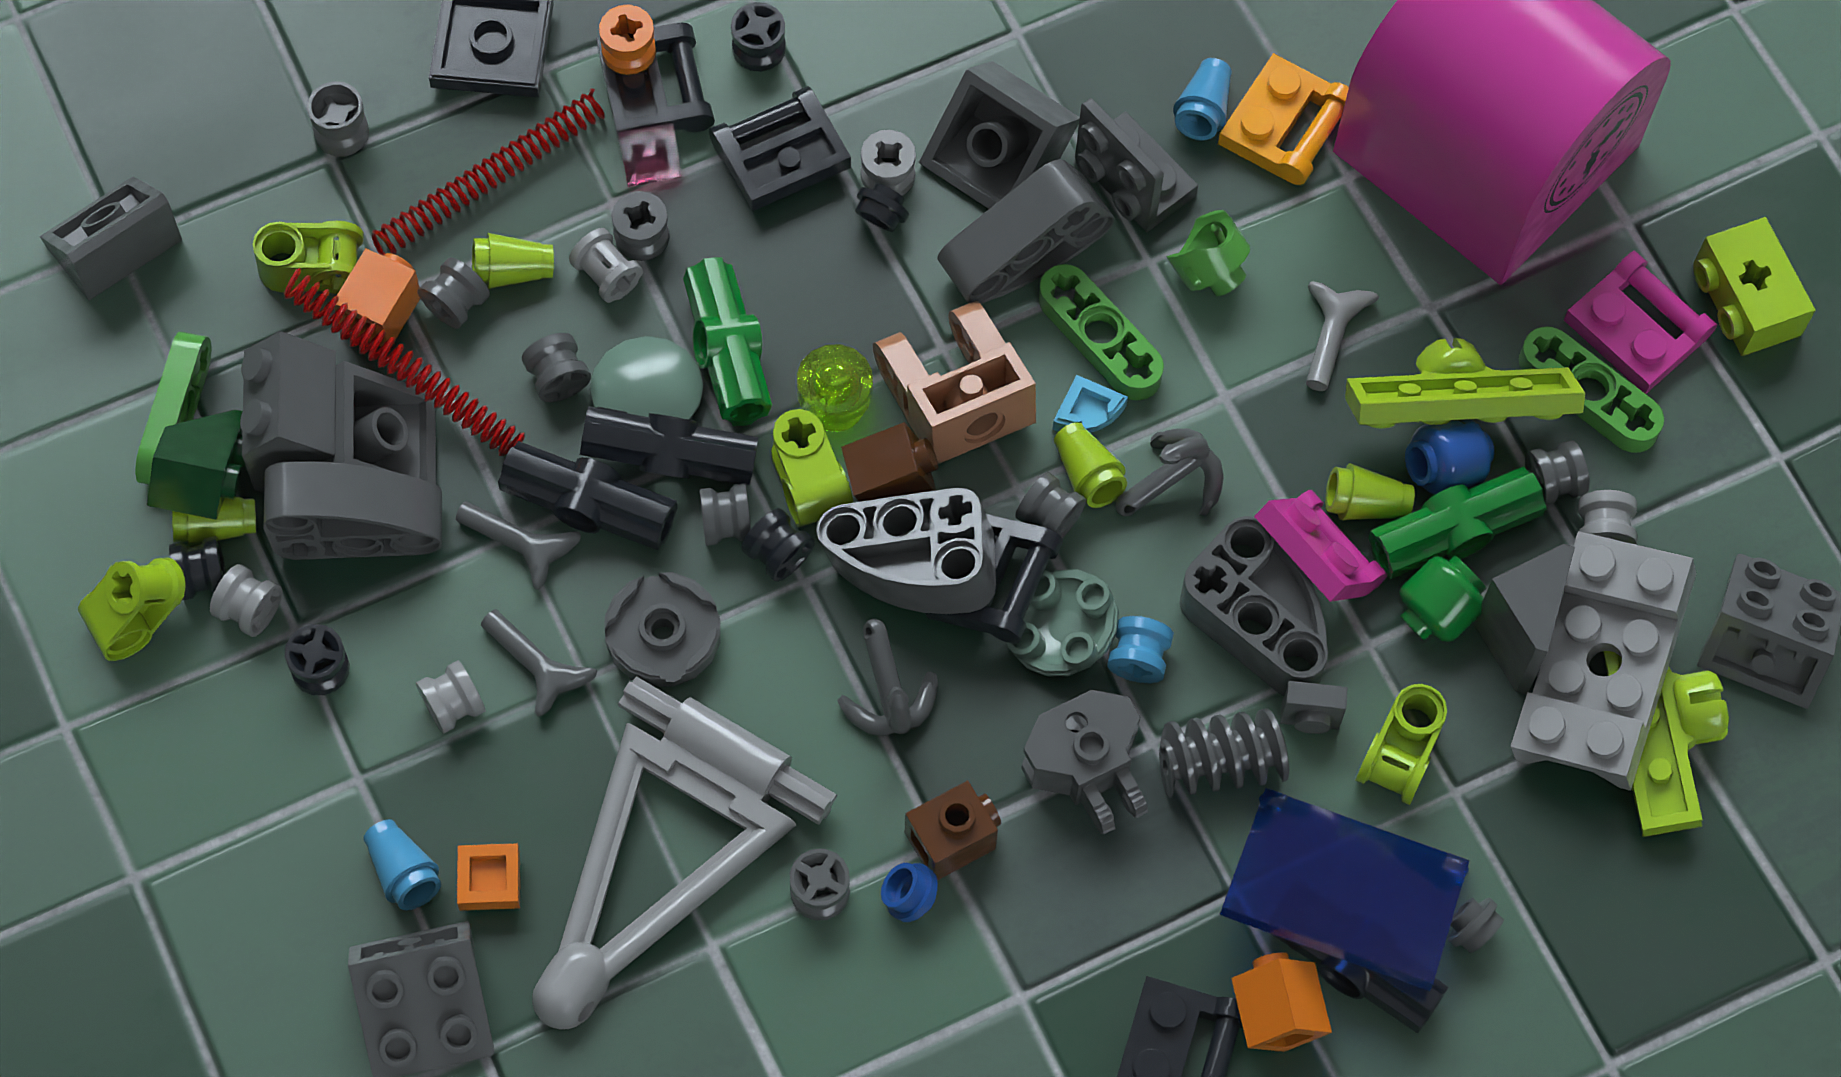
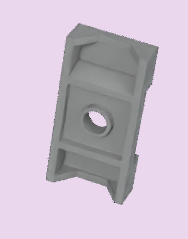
[1510,531,1696,791]

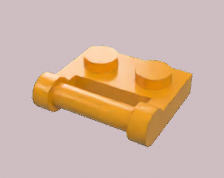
[1218,53,1349,185]

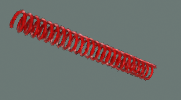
[372,88,605,256]
[284,268,525,456]

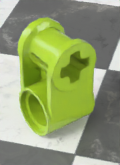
[253,220,364,294]
[771,409,854,527]
[78,557,185,661]
[1355,684,1447,806]

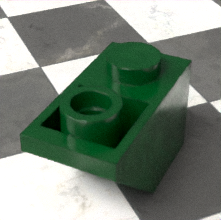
[147,409,246,520]

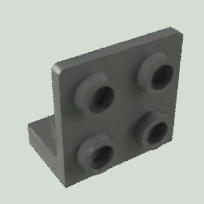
[1075,98,1198,232]
[1697,554,1841,709]
[348,921,494,1077]

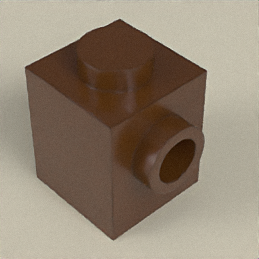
[841,422,938,502]
[904,780,1001,880]

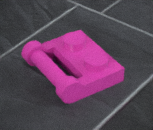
[1564,250,1718,394]
[1254,490,1388,602]

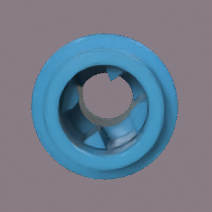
[1173,58,1232,140]
[363,819,441,910]

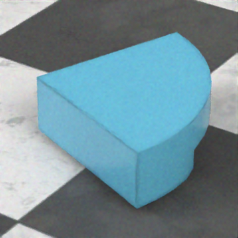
[1052,375,1128,433]

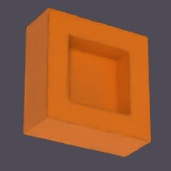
[457,843,520,911]

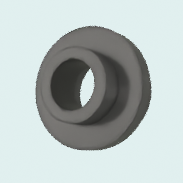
[1448,897,1504,953]

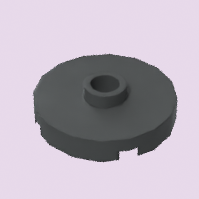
[605,572,721,687]

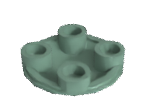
[590,336,704,420]
[1007,569,1119,677]

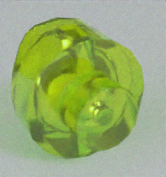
[797,344,873,431]

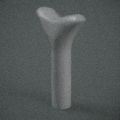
[1306,281,1379,391]

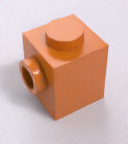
[334,248,420,347]
[1231,952,1332,1052]

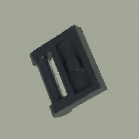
[596,22,715,142]
[709,86,851,211]
[925,514,1063,644]
[1117,976,1243,1077]

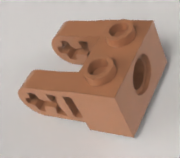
[872,301,1036,464]

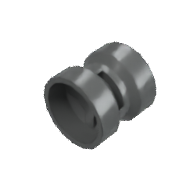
[307,81,369,157]

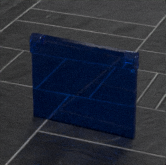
[1220,788,1470,991]

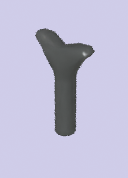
[456,501,581,590]
[481,609,597,717]

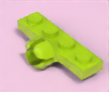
[1345,338,1585,428]
[1602,651,1729,837]

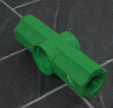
[683,257,772,426]
[1368,466,1547,579]

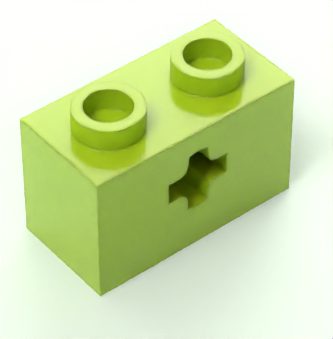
[1693,217,1816,356]

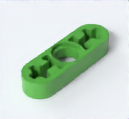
[1039,264,1164,400]
[1519,326,1664,453]
[135,331,212,485]

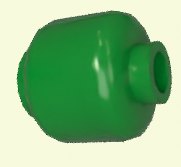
[1399,556,1487,642]

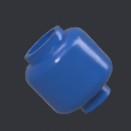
[1405,419,1494,495]

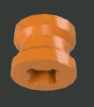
[599,5,656,75]

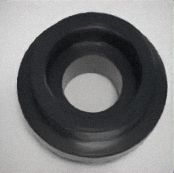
[855,183,909,232]

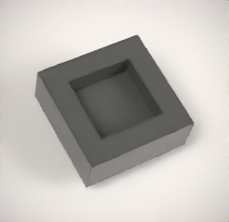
[1280,681,1348,734]

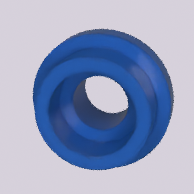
[881,863,938,922]

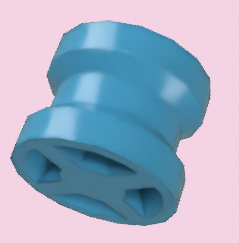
[1107,616,1174,683]

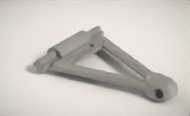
[532,676,837,1029]

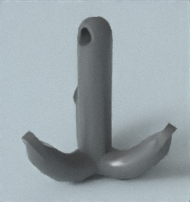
[1115,428,1224,517]
[837,619,938,737]

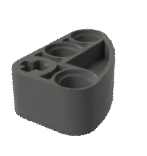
[937,159,1115,304]
[264,462,442,560]
[816,488,996,614]
[1179,516,1328,696]

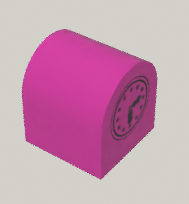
[1333,0,1671,285]

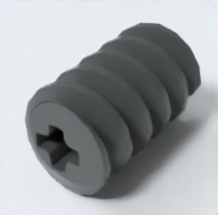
[1159,708,1289,798]

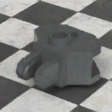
[1021,690,1148,834]

